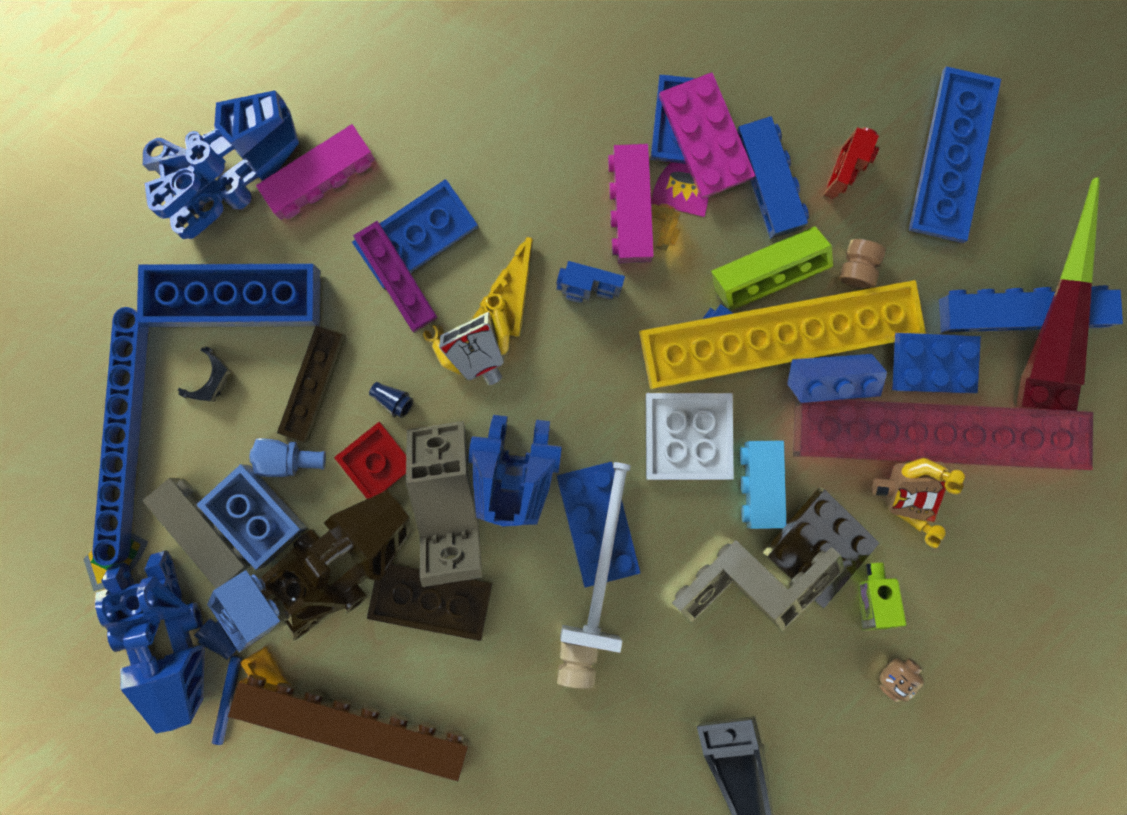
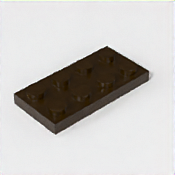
[367,563,493,641]

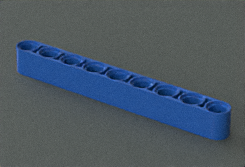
[92,307,149,566]

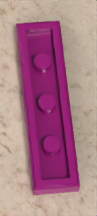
[353,221,438,333]

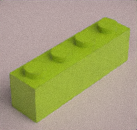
[711,226,834,311]

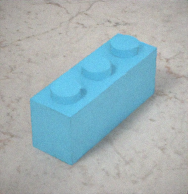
[740,441,786,529]

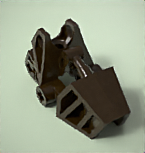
[259,490,410,641]

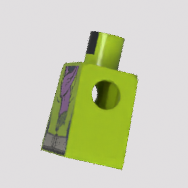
[858,563,906,631]

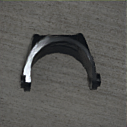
[177,346,231,402]

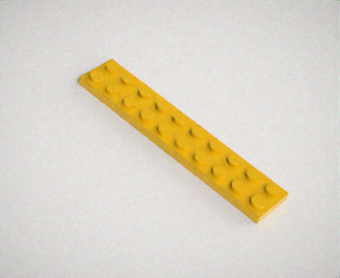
[639,280,926,389]

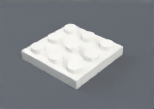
[646,393,734,480]

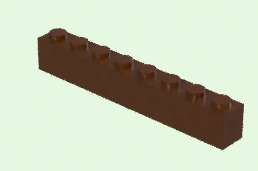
[228,675,469,782]

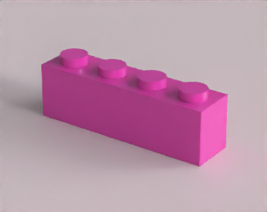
[256,124,375,220]
[608,144,654,264]

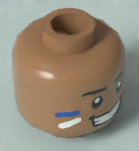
[879,658,924,702]

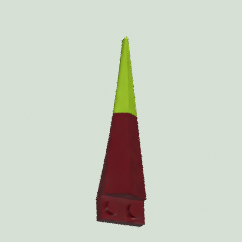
[1016,177,1100,413]

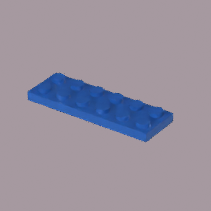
[908,66,1001,243]

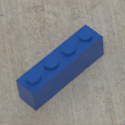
[737,116,809,240]

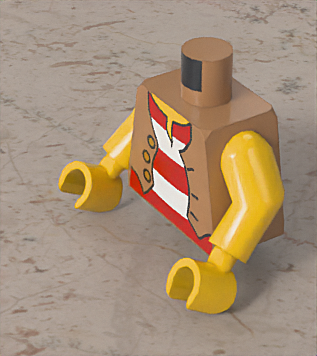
[872,458,965,548]

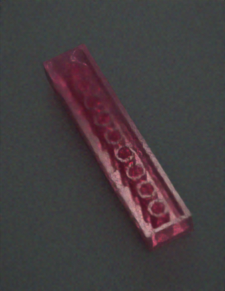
[793,399,1093,471]

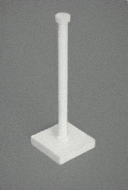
[560,462,631,653]

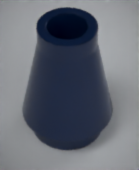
[369,381,413,418]
[194,618,237,660]

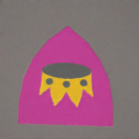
[651,162,708,217]

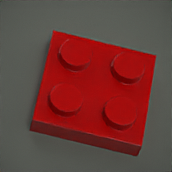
[334,421,406,499]

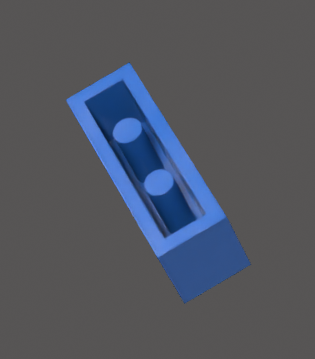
[787,354,887,403]

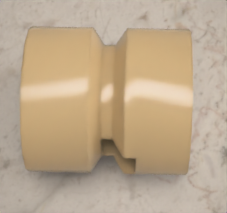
[557,642,598,689]

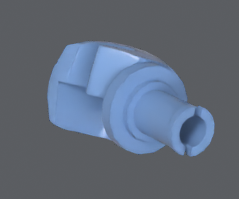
[249,438,326,477]

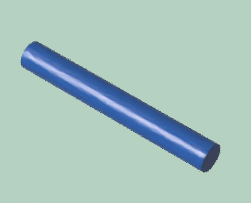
[211,655,242,745]

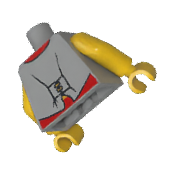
[423,294,510,385]

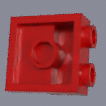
[823,127,879,200]

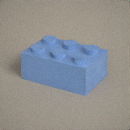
[196,464,307,570]
[207,570,280,653]

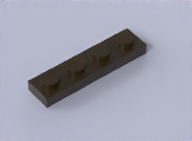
[277,325,345,443]

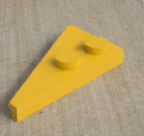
[471,237,534,337]

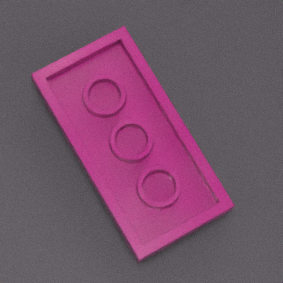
[659,72,756,199]

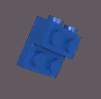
[556,261,625,303]

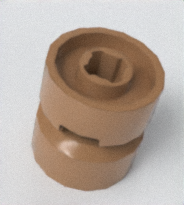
[838,239,886,289]

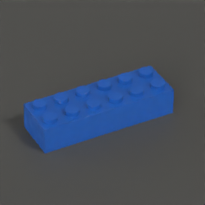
[137,264,321,327]

